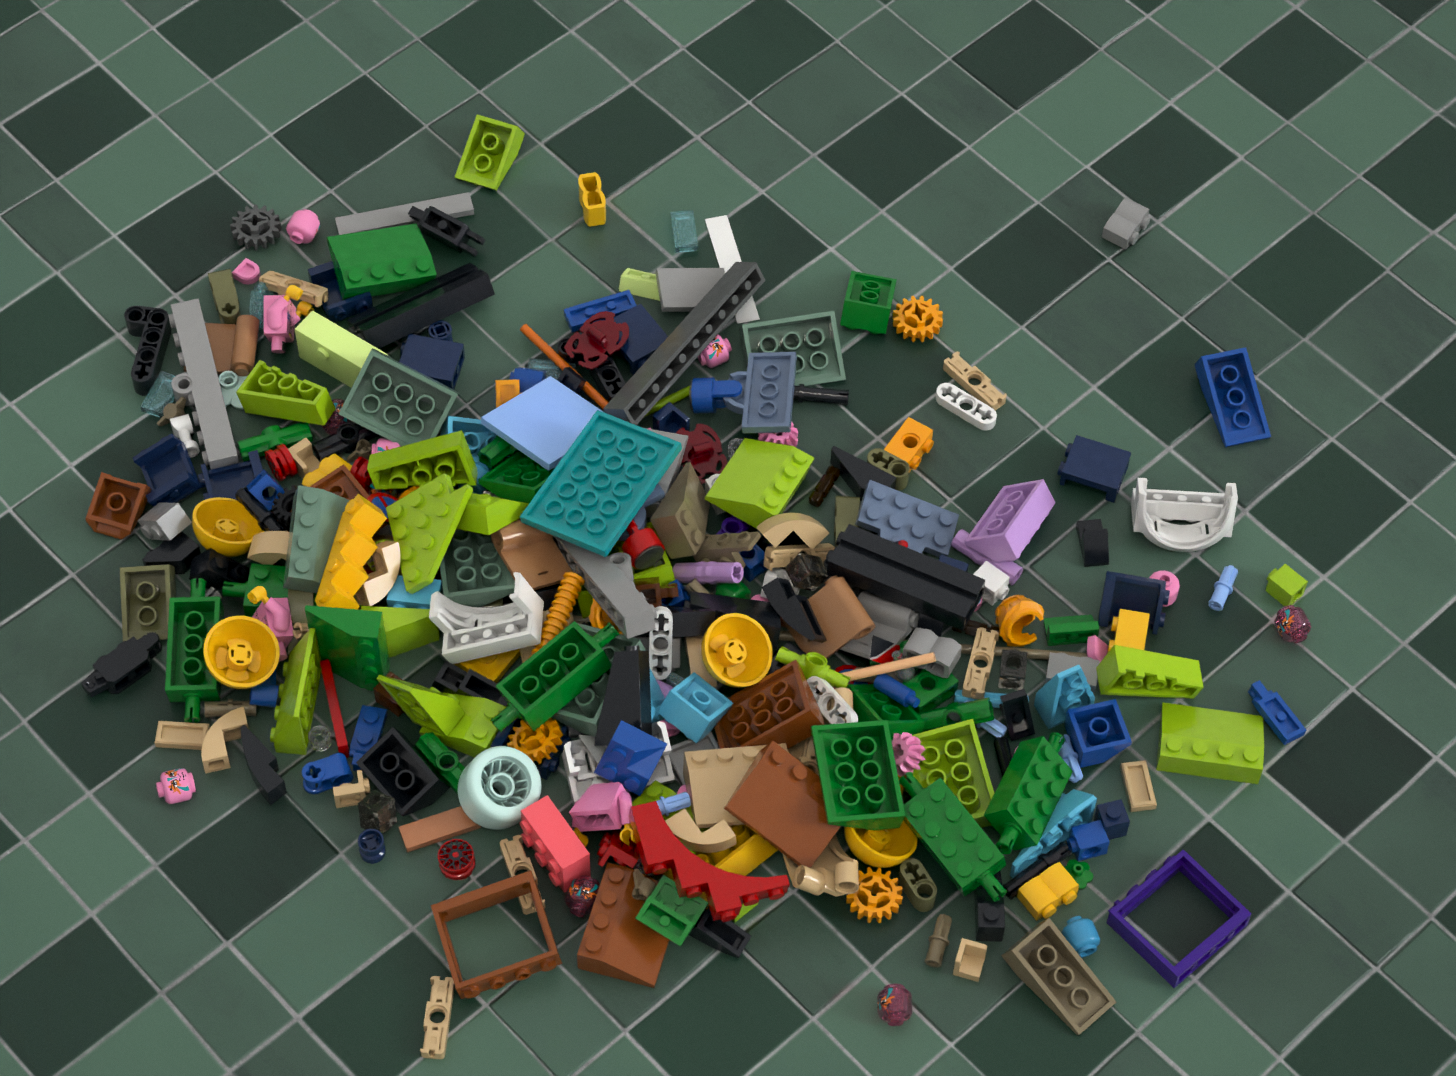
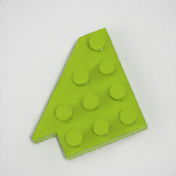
[386,473,473,594]

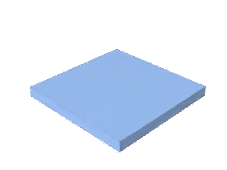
[481,376,605,471]

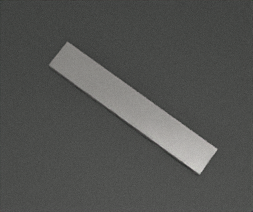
[335,192,474,235]

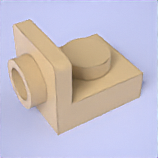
[333,770,371,808]

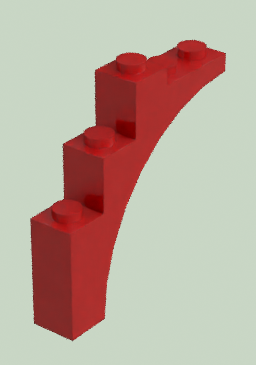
[629,801,790,922]

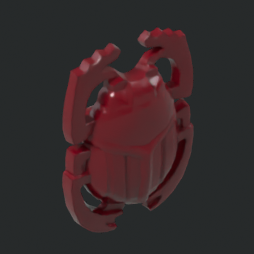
[564,311,629,370]
[676,423,728,484]

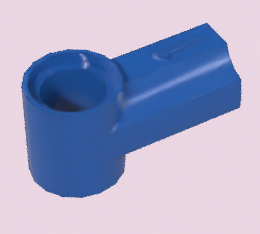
[249,669,278,708]

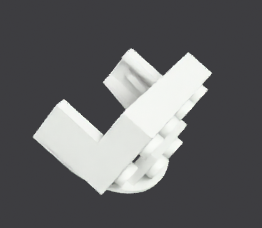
[1131,478,1238,552]
[429,572,544,664]
[562,721,675,805]

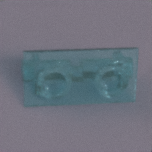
[249,282,274,329]

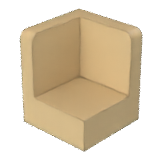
[288,438,320,479]
[953,938,988,982]

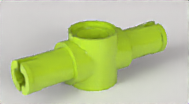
[775,646,851,688]

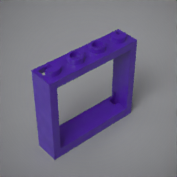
[1106,850,1251,988]

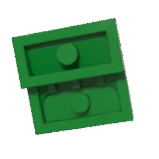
[635,875,708,947]

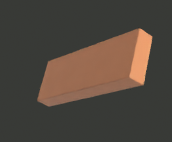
[399,806,481,853]

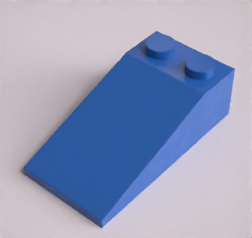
[1194,347,1271,447]

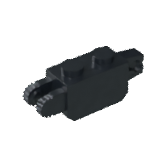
[408,206,485,257]
[81,632,162,698]

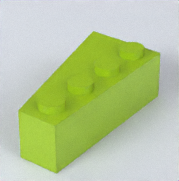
[236,360,336,426]
[367,430,478,490]
[1096,645,1204,699]

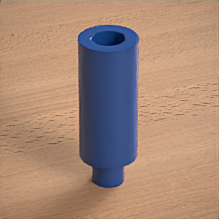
[873,673,920,708]

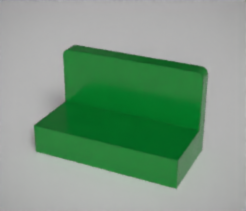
[1043,615,1099,646]

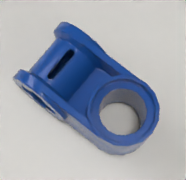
[302,753,354,794]

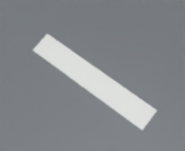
[705,215,760,324]

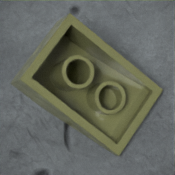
[120,564,176,641]

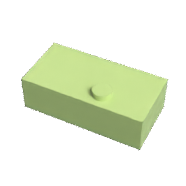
[295,310,388,388]

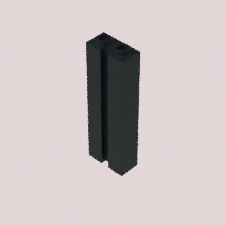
[347,263,495,349]
[825,524,985,631]

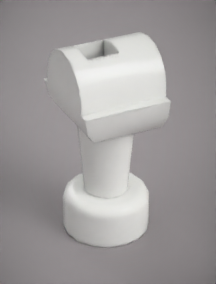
[170,414,200,458]

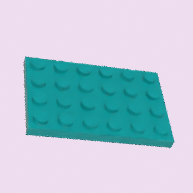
[520,410,682,557]

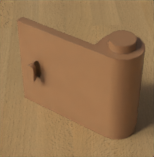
[184,315,260,376]
[491,519,572,590]
[782,575,876,659]

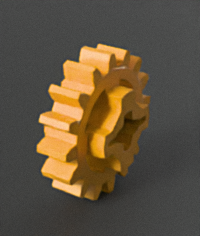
[892,296,943,342]
[507,718,563,764]
[846,867,903,923]

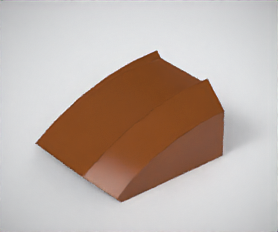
[86,472,152,539]

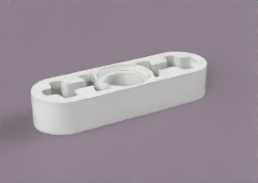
[936,383,997,431]
[649,606,673,680]
[807,676,858,724]

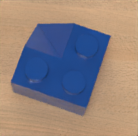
[1064,699,1132,768]
[594,720,667,796]

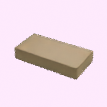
[155,721,210,750]
[1120,760,1157,812]

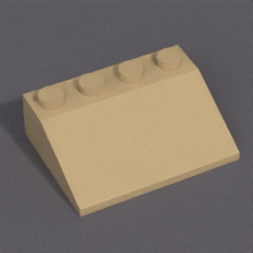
[683,743,788,828]

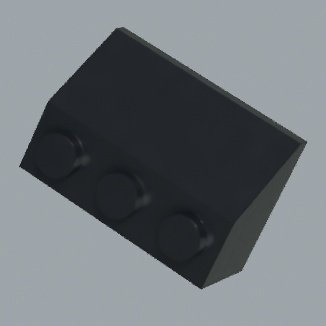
[356,727,450,817]

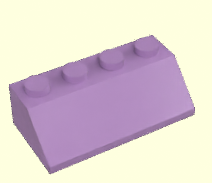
[964,479,1055,562]

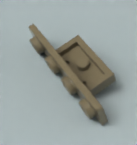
[693,531,761,568]

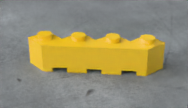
[315,494,387,610]

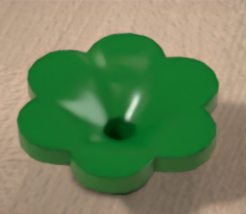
[1064,859,1093,890]

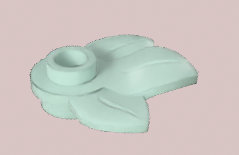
[218,371,247,409]

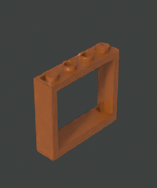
[431,870,562,999]

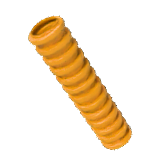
[529,572,585,658]

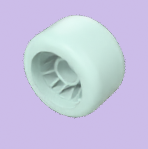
[458,746,542,830]

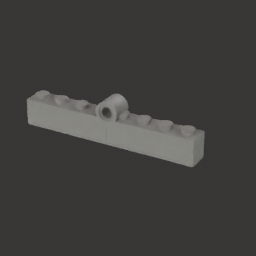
[168,298,239,470]
[553,536,657,639]

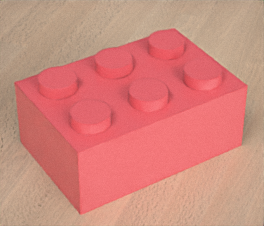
[520,795,591,893]

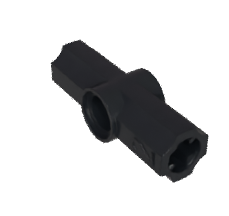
[312,423,379,462]

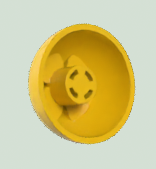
[192,497,264,557]
[701,613,773,688]
[203,616,280,689]
[844,820,917,868]

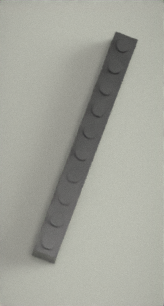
[603,262,766,425]

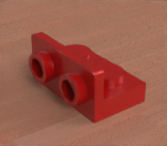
[597,829,639,868]

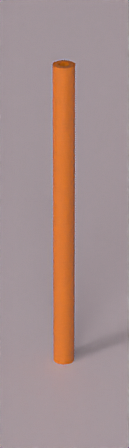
[520,324,609,410]

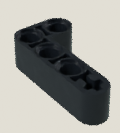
[124,306,172,396]
[558,332,626,402]

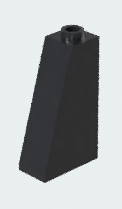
[683,591,781,649]
[595,646,652,746]

